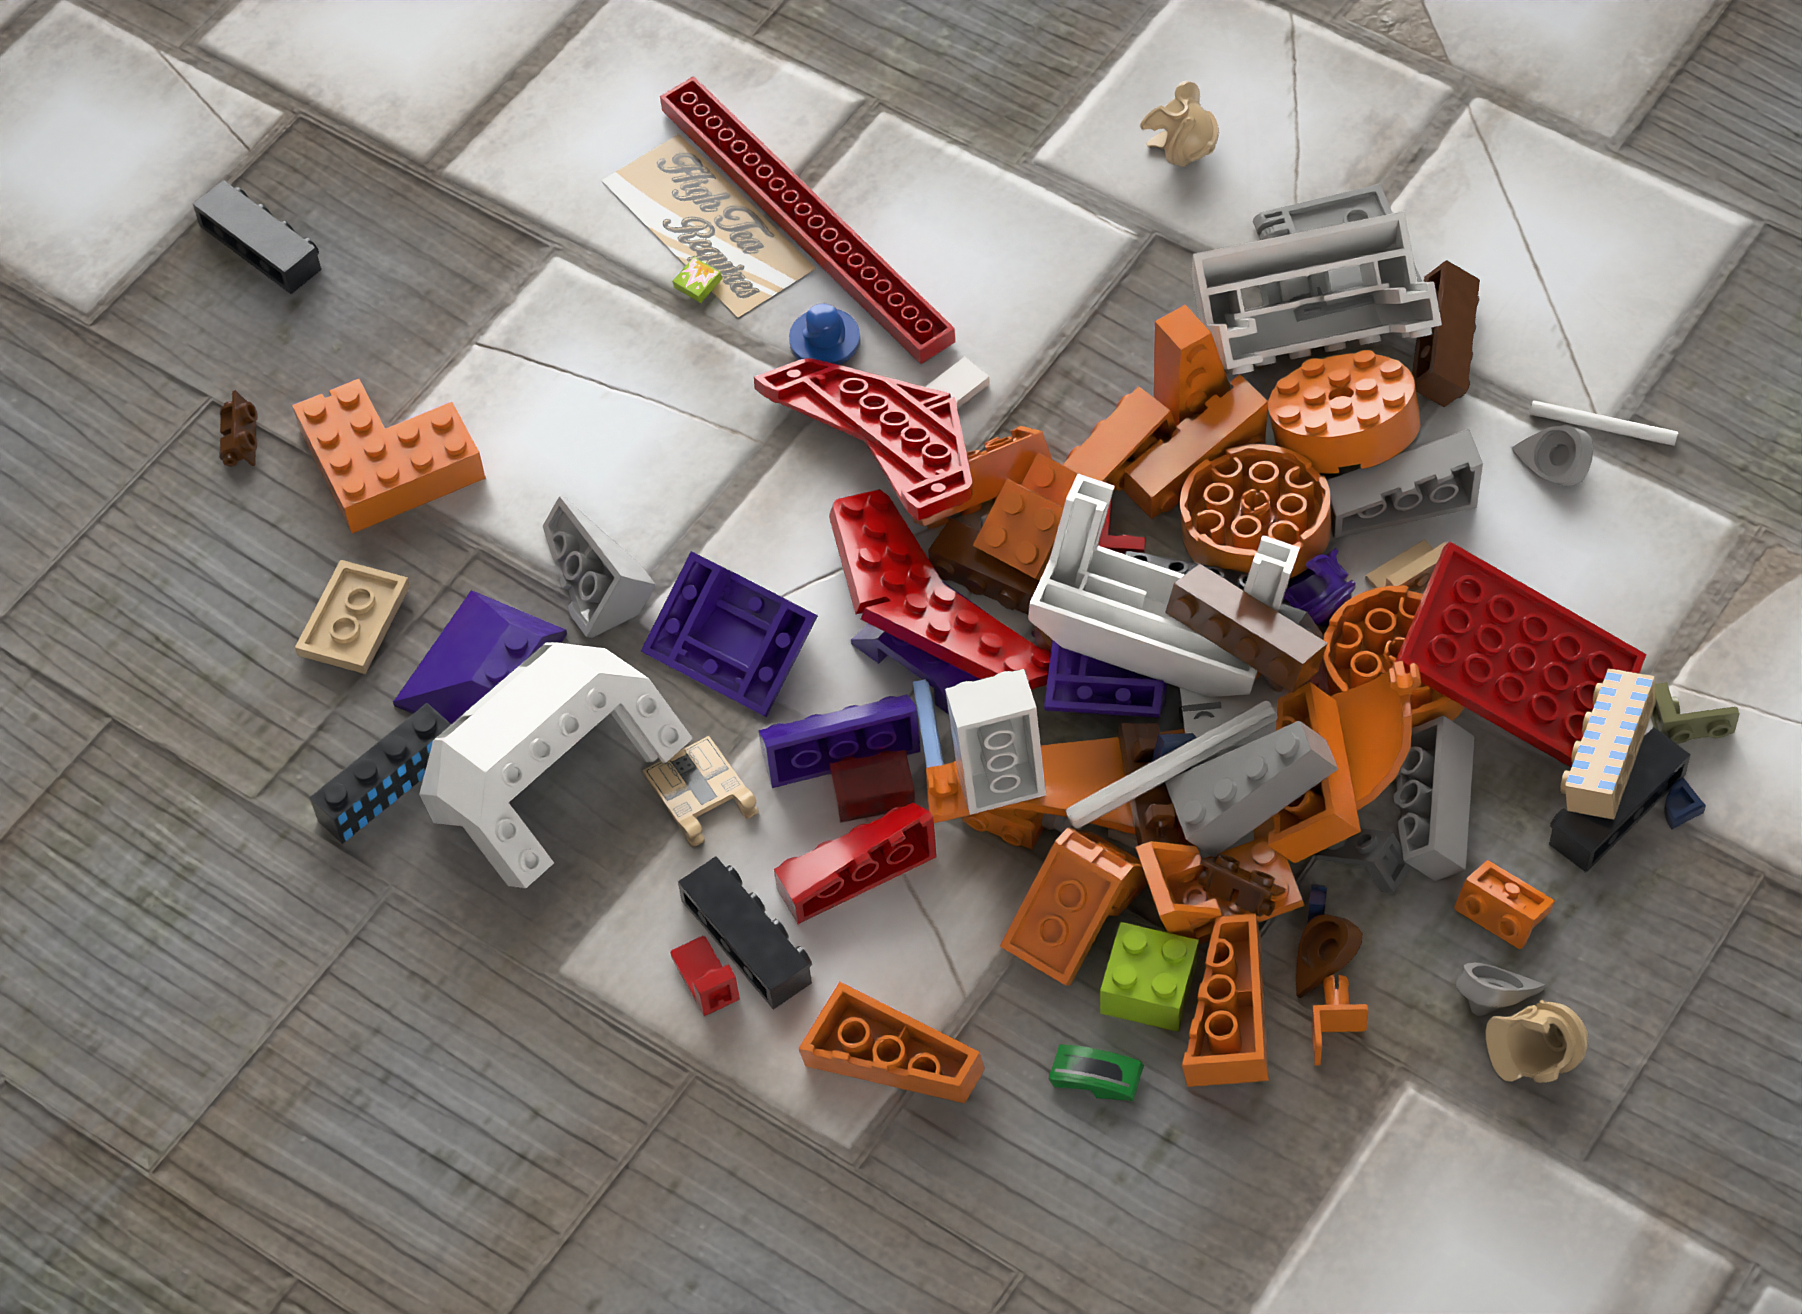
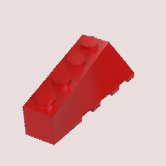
[774,802,937,924]

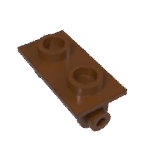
[219,390,258,467]
[1198,854,1286,917]

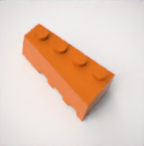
[798,981,985,1104]

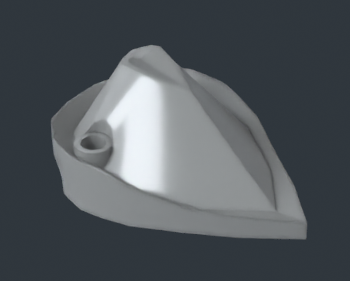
[1512,425,1593,486]
[1456,963,1546,1016]

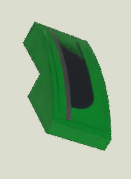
[1048,1044,1144,1101]

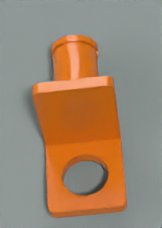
[1311,975,1368,1066]

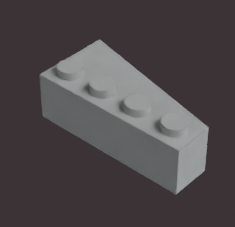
[1327,429,1483,538]
[1165,721,1338,857]

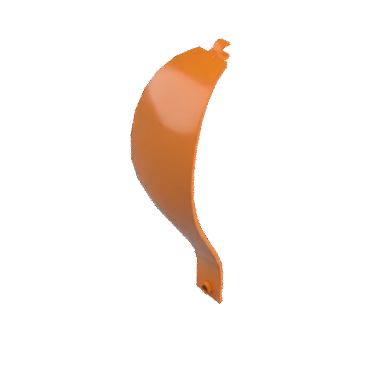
[926,661,1421,846]

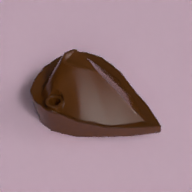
[1296,914,1363,998]

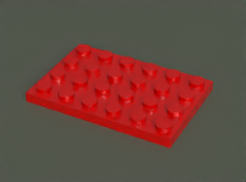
[1395,541,1647,768]

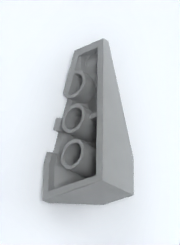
[543,496,656,638]

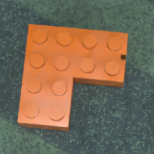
[292,379,486,534]

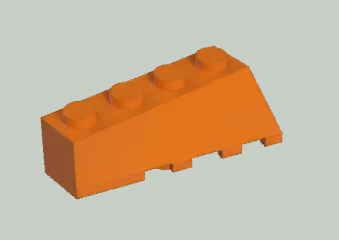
[912,426,1052,529]

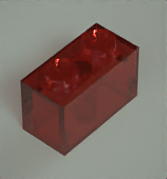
[830,750,916,823]

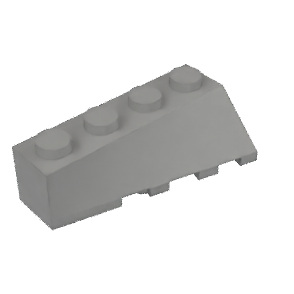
[1393,716,1474,881]

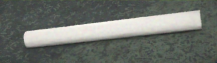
[1530,401,1678,446]

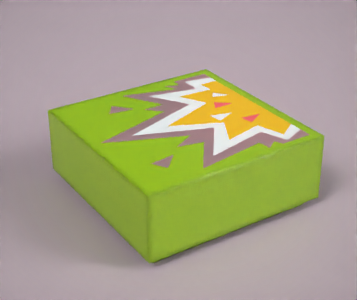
[672,257,723,303]

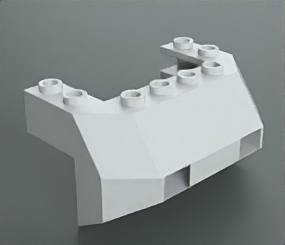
[1192,211,1442,375]
[1028,474,1300,697]
[419,643,693,888]

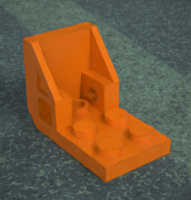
[1000,828,1148,986]
[1136,835,1305,944]

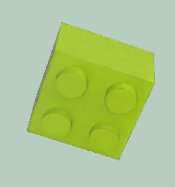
[1100,922,1199,1032]

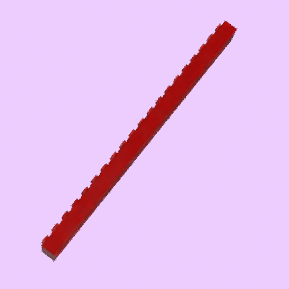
[660,76,956,364]

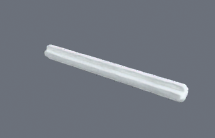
[1066,701,1278,829]

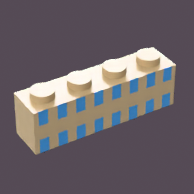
[1561,669,1656,819]

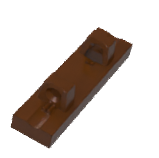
[1117,723,1181,846]

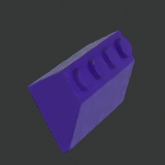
[758,694,921,788]

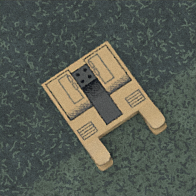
[642,736,759,847]

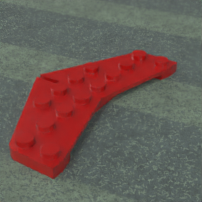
[754,358,972,521]
[829,489,1051,690]

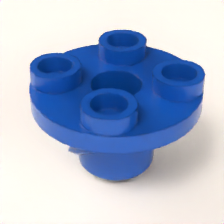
[789,303,860,365]

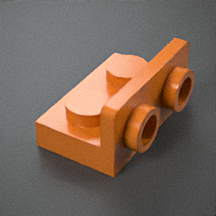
[962,809,1045,849]
[1454,860,1555,949]

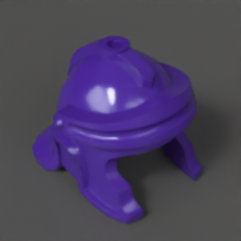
[1283,548,1356,627]

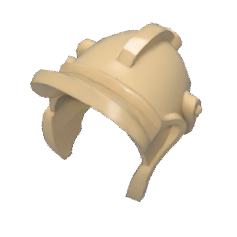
[1140,81,1219,167]
[1486,1000,1588,1083]

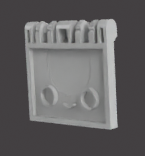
[1253,184,1422,322]

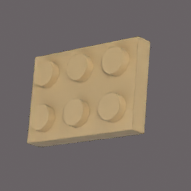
[295,560,410,674]

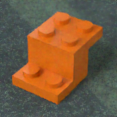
[973,453,1079,580]

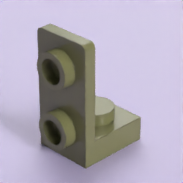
[1651,682,1740,744]

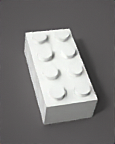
[945,669,1046,815]

